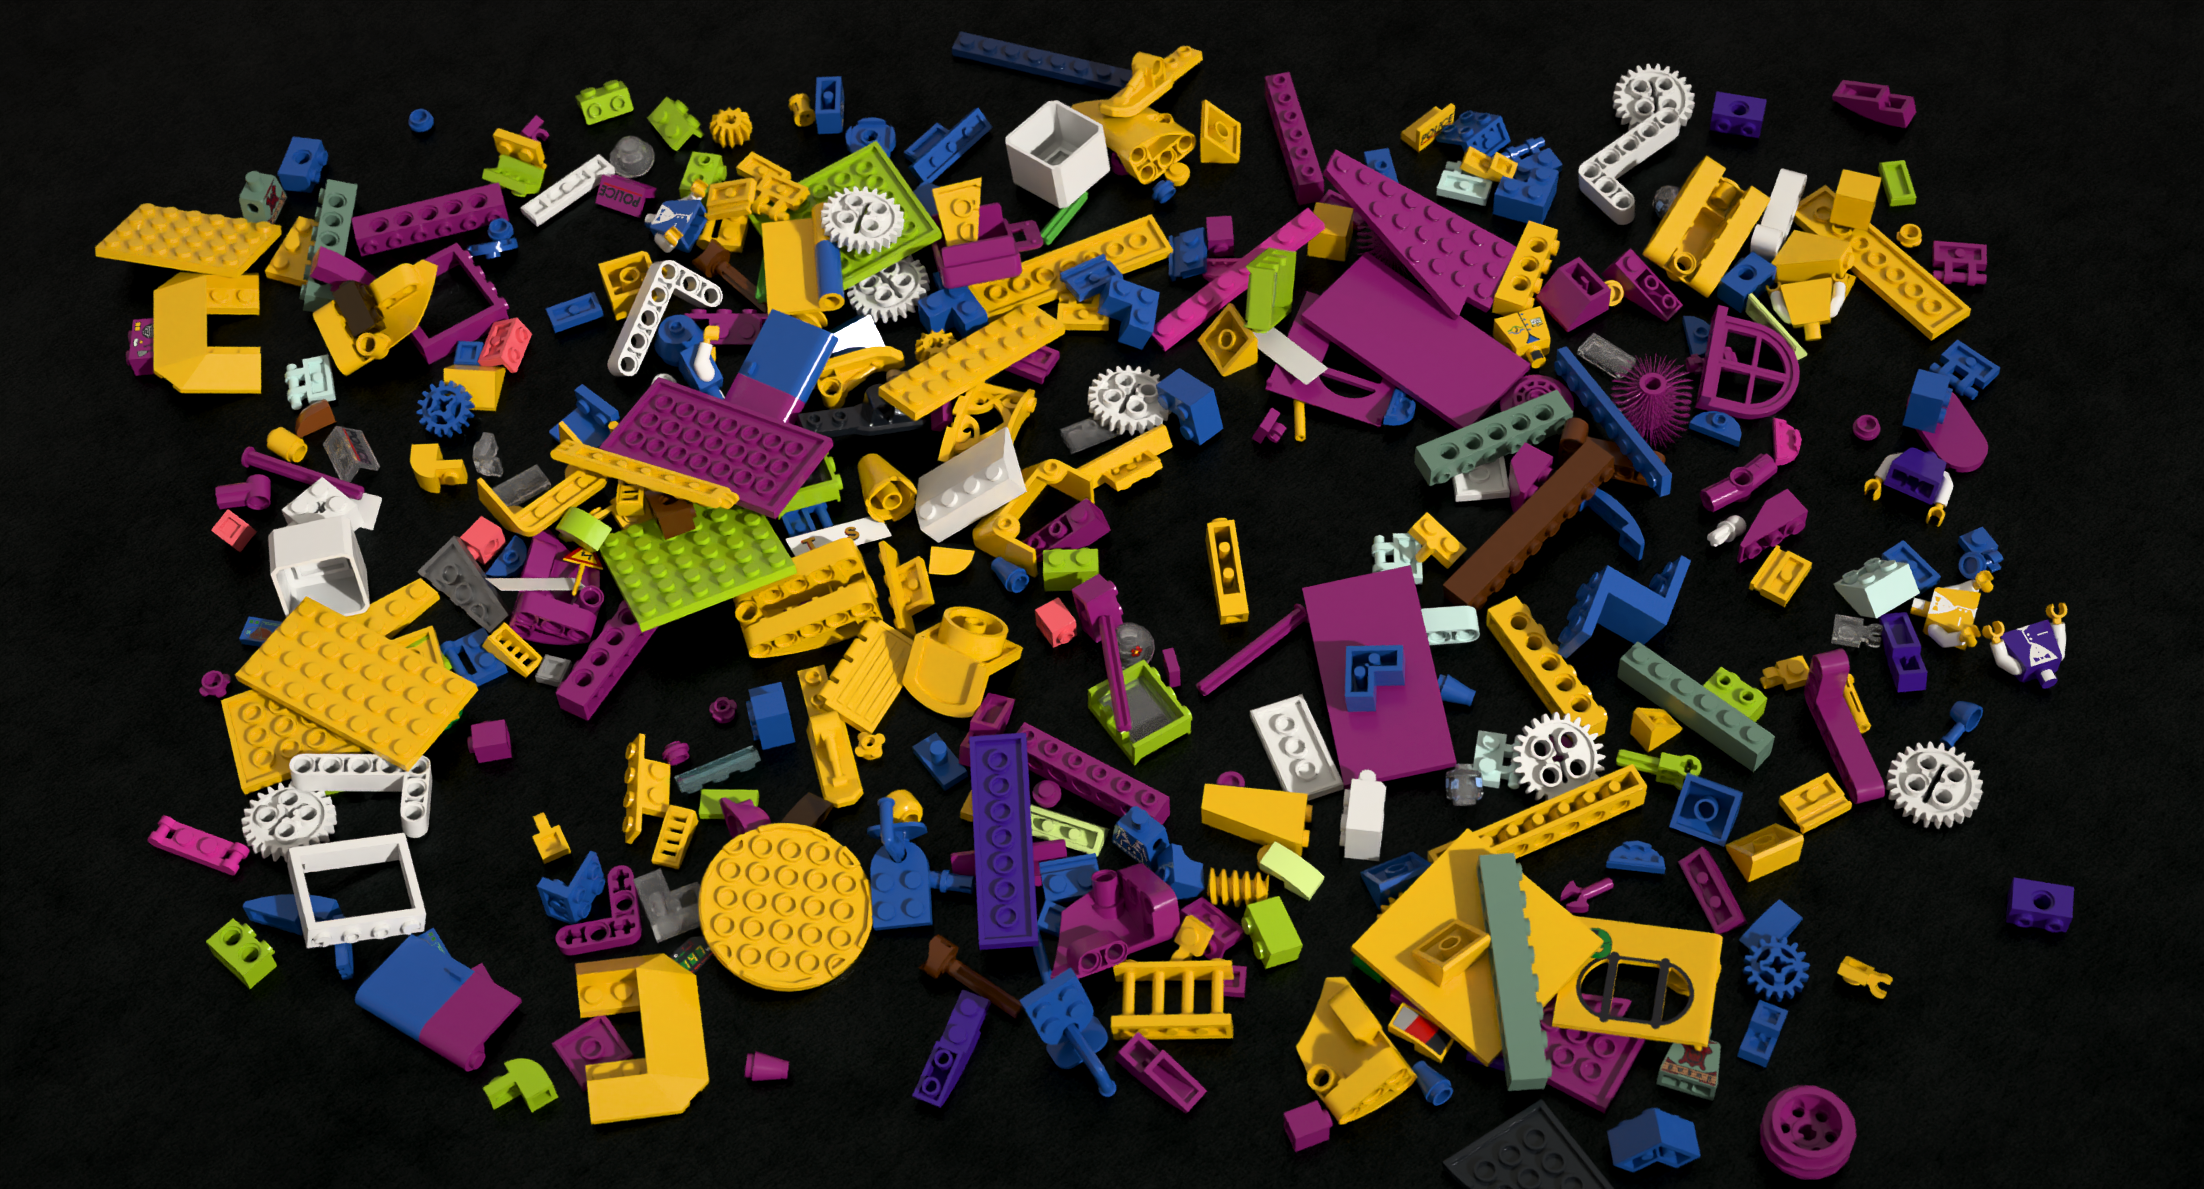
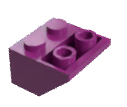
[1536,257,1611,333]
[1508,443,1554,513]

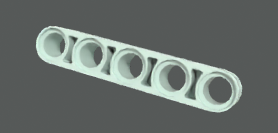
[1421,606,1480,645]

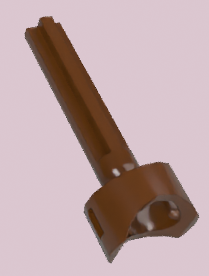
[692,239,768,314]
[918,934,1023,1018]

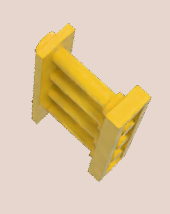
[1111,958,1234,1040]

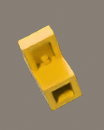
[410,444,468,493]

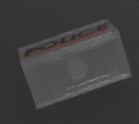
[323,426,380,482]

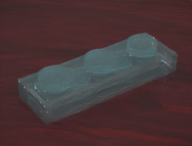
[674,745,761,793]

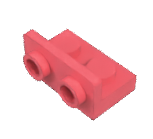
[477,318,532,373]

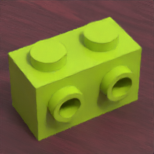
[679,152,727,208]
[1043,548,1099,591]
[1703,667,1767,722]
[1241,896,1303,969]

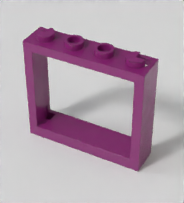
[407,243,509,364]

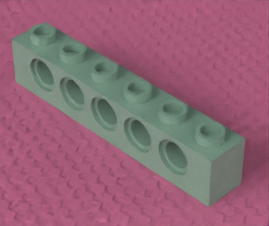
[300,179,358,312]
[1414,390,1573,486]

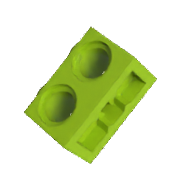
[206,919,277,989]

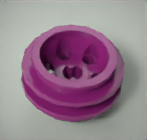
[1760,1085,1856,1179]

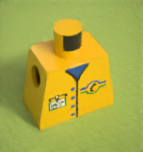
[1493,306,1550,368]

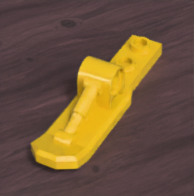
[1098,46,1202,117]
[813,346,905,410]
[797,665,863,808]

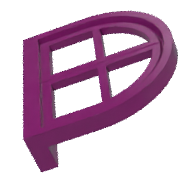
[1695,305,1800,419]

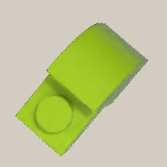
[555,507,612,553]
[483,1059,558,1112]

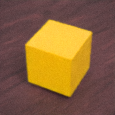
[1829,169,1881,231]
[1308,202,1354,262]

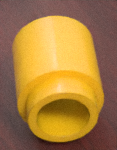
[267,427,307,463]

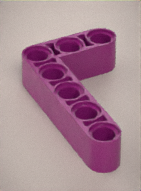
[1804,648,1885,804]

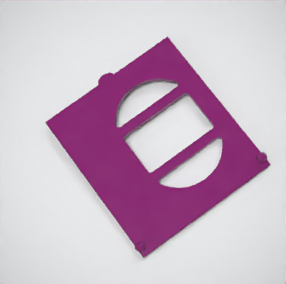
[1265,291,1396,427]

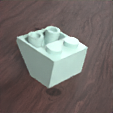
[1834,558,1920,618]

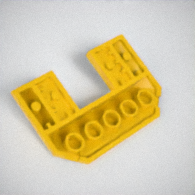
[154,272,261,393]
[575,953,709,1125]

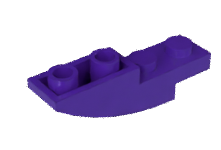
[912,990,991,1108]

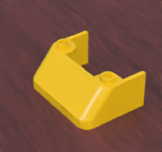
[477,421,608,537]
[973,459,1094,578]

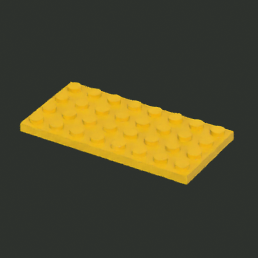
[235,596,478,772]
[221,626,460,795]

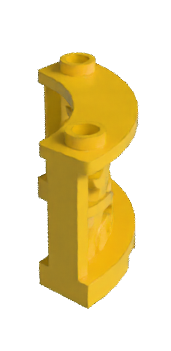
[938,381,1037,462]

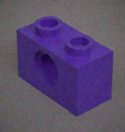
[1710,92,1767,138]
[2006,878,2074,932]

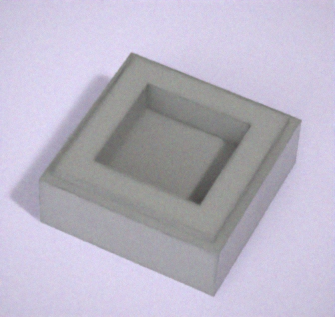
[535,654,572,687]

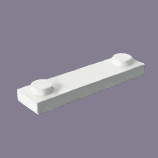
[521,154,615,227]

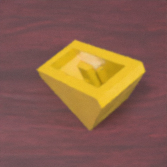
[1630,708,1683,752]

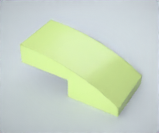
[1260,841,1324,901]

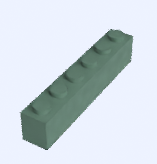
[1617,641,1775,772]

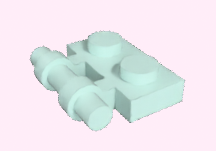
[1436,161,1494,206]
[285,354,336,410]
[1371,533,1423,584]
[1471,730,1523,789]

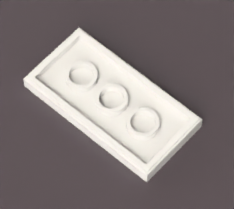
[1250,694,1344,801]

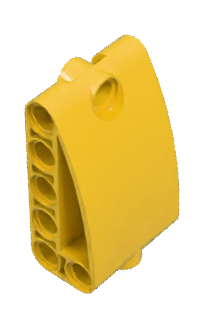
[1642,155,1771,298]
[733,538,883,658]

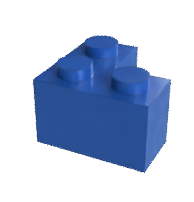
[1493,164,1559,224]
[1097,276,1160,350]
[917,286,988,339]
[1156,368,1223,445]
[1903,369,1953,433]
[1345,645,1405,712]
[745,682,795,750]
[1607,1108,1701,1172]

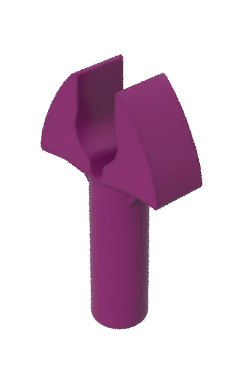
[1560,878,1613,913]

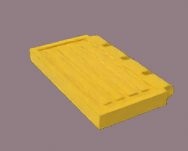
[817,620,914,734]

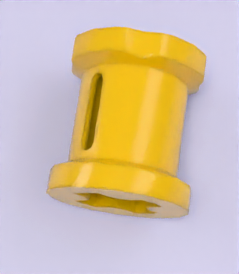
[788,94,816,127]

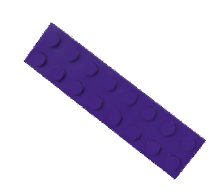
[969,733,1039,950]

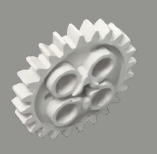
[1613,64,1695,131]
[821,186,904,254]
[847,255,930,323]
[1087,365,1172,436]
[1511,712,1605,801]
[1886,742,1983,829]
[242,781,337,862]

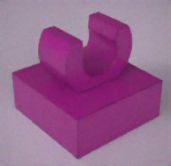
[520,115,549,142]
[1252,408,1286,444]

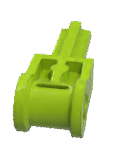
[1616,750,1701,790]

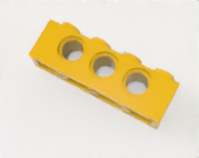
[1492,221,1560,316]

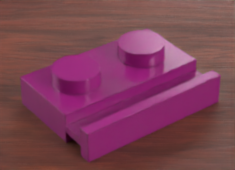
[1004,346,1060,384]

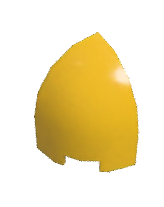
[929,546,974,575]

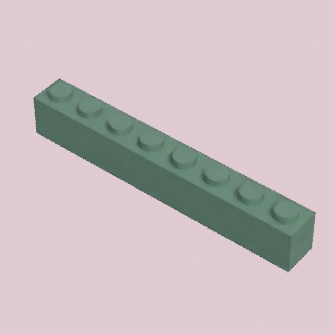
[1476,853,1552,1091]

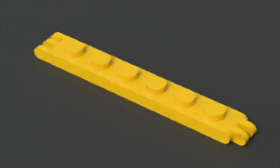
[550,439,739,509]

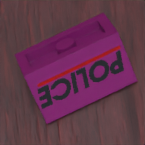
[595,174,657,218]

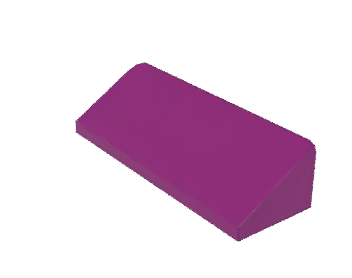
[1678,847,1747,934]

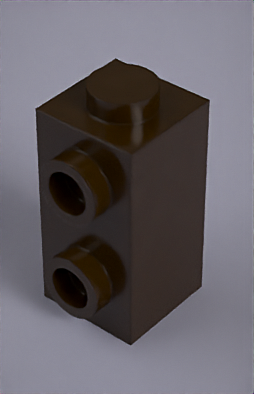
[332,280,386,338]

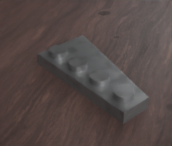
[417,536,512,633]

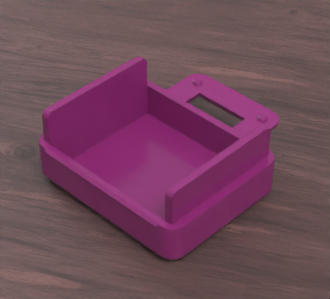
[931,203,1043,289]

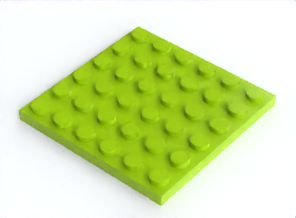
[748,141,943,290]
[599,503,797,632]

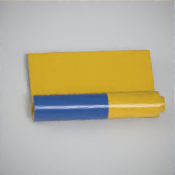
[762,202,845,315]

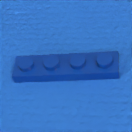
[908,108,993,184]

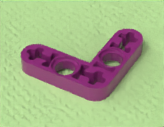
[556,865,642,955]

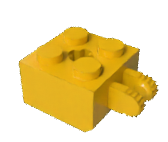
[598,251,667,320]

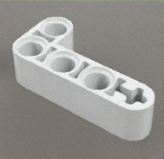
[1751,169,1807,263]

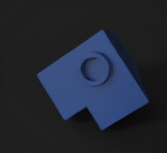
[1154,844,1205,902]

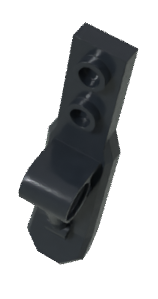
[797,384,954,437]

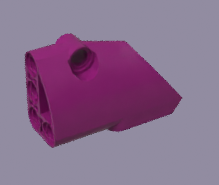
[509,529,604,645]
[1050,863,1181,979]

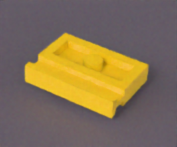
[493,128,547,170]
[704,177,757,221]
[1749,545,1812,607]
[1778,773,1852,834]

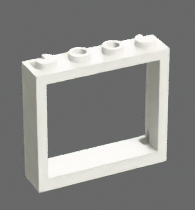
[288,833,426,948]

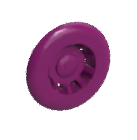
[1500,375,1574,412]

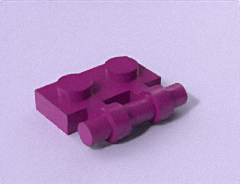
[1932,241,1987,286]

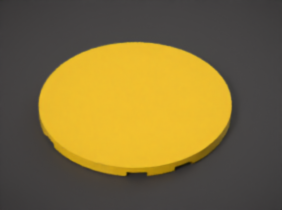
[698,823,873,991]

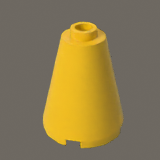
[857,454,917,523]

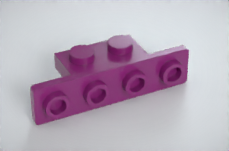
[684,309,768,346]
[951,839,1067,886]

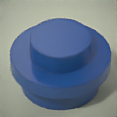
[409,109,434,132]
[1152,180,1176,203]
[488,218,513,241]
[1959,552,1987,579]

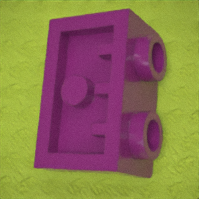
[1179,897,1245,960]

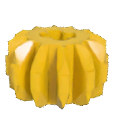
[710,107,752,149]
[915,329,957,363]

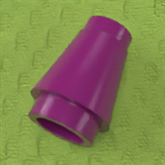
[745,1051,789,1081]

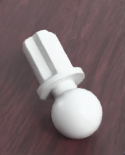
[1707,515,1746,547]

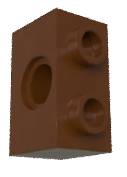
[644,490,697,540]

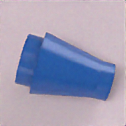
[991,557,1029,593]
[1437,674,1476,706]
[1412,1061,1453,1105]

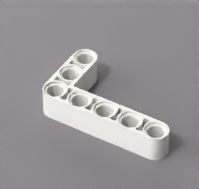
[1579,107,1679,225]
[607,260,723,377]
[289,754,432,838]

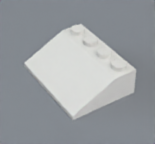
[915,427,1027,543]

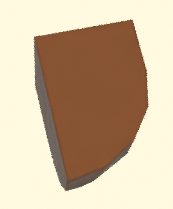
[295,399,336,438]

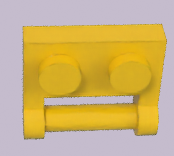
[697,207,750,253]

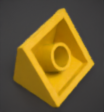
[1200,99,1241,163]
[1198,303,1258,376]
[444,365,506,411]
[1725,823,1804,882]
[1411,919,1491,988]

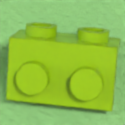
[576,80,633,125]
[647,97,704,151]
[482,154,544,197]

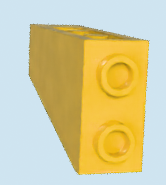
[1206,518,1249,625]
[1201,784,1313,857]

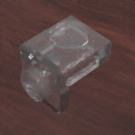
[472,432,503,477]

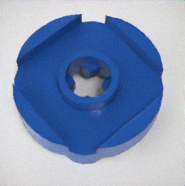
[846,118,896,157]

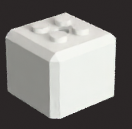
[1005,100,1110,209]
[268,515,370,618]

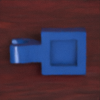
[1958,527,2003,573]

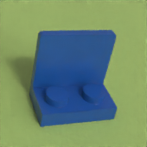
[1435,111,1511,157]
[549,384,621,449]
[537,851,605,925]

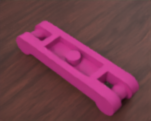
[147,815,250,875]

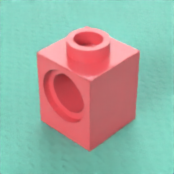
[211,510,257,552]
[460,516,506,565]
[1035,597,1077,648]

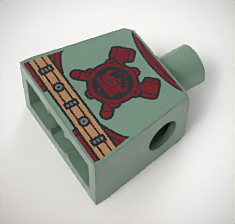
[239,171,287,225]
[1657,1028,1721,1101]

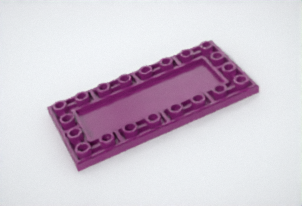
[1301,252,1531,430]
[1302,565,1457,789]

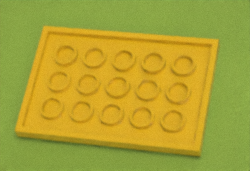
[95,204,281,279]

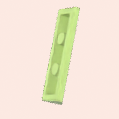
[1745,293,1807,360]
[1031,804,1109,856]

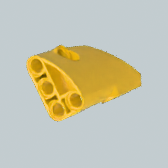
[313,259,438,376]

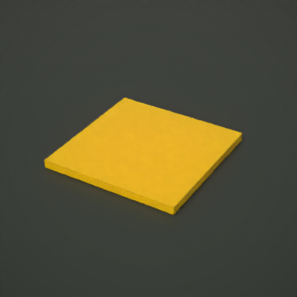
[1351,828,1604,1067]

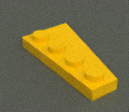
[347,578,440,639]

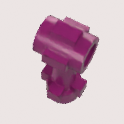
[1686,347,1738,375]

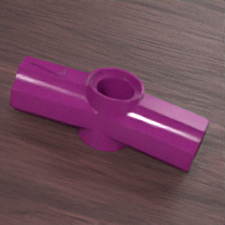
[1700,454,1778,512]

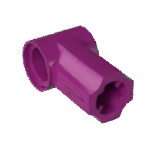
[216,475,271,510]

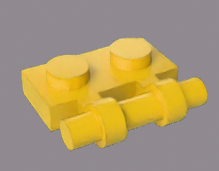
[750,172,810,222]
[1057,292,1110,331]

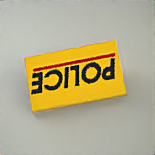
[1401,103,1455,152]

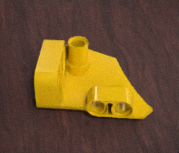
[1071,100,1196,184]
[1296,977,1417,1124]

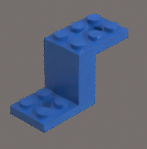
[1557,555,1691,659]

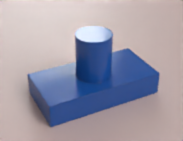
[913,732,968,791]

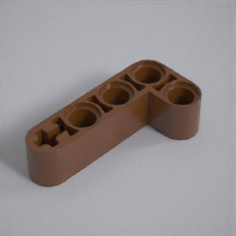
[1557,418,1666,486]

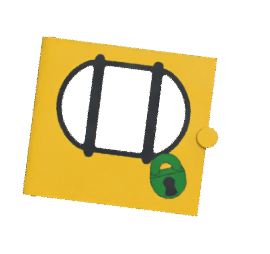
[1552,916,1723,1051]

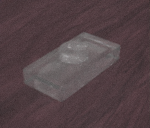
[1577,333,1636,380]
[1060,416,1120,454]
[492,464,551,507]

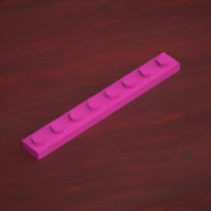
[1151,208,1325,351]

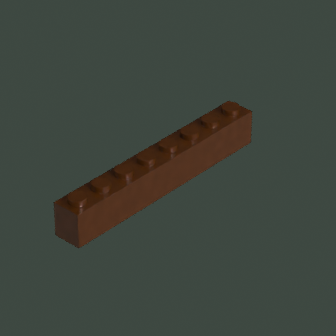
[1443,439,1615,611]

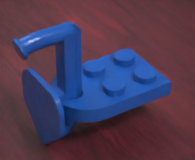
[867,797,933,930]
[1019,967,1116,1097]

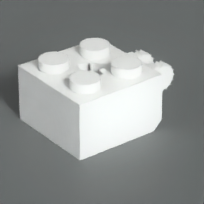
[282,477,364,531]
[1340,769,1386,861]

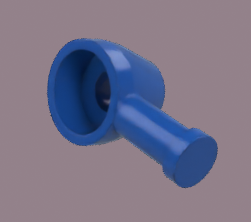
[1940,701,1983,749]

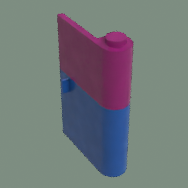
[355,934,521,1072]

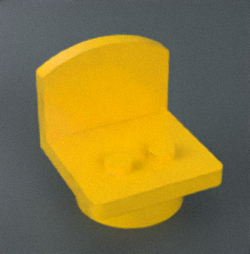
[902,606,1023,718]

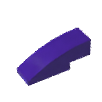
[1879,612,1927,692]

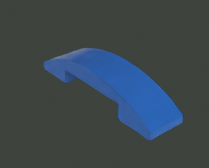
[1578,488,1645,561]

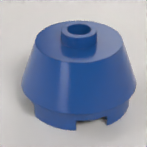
[654,315,704,367]

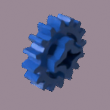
[417,380,475,438]
[1743,936,1810,1002]

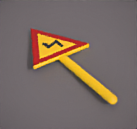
[563,546,603,596]

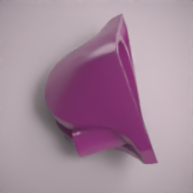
[719,797,771,839]

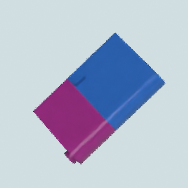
[724,309,839,425]

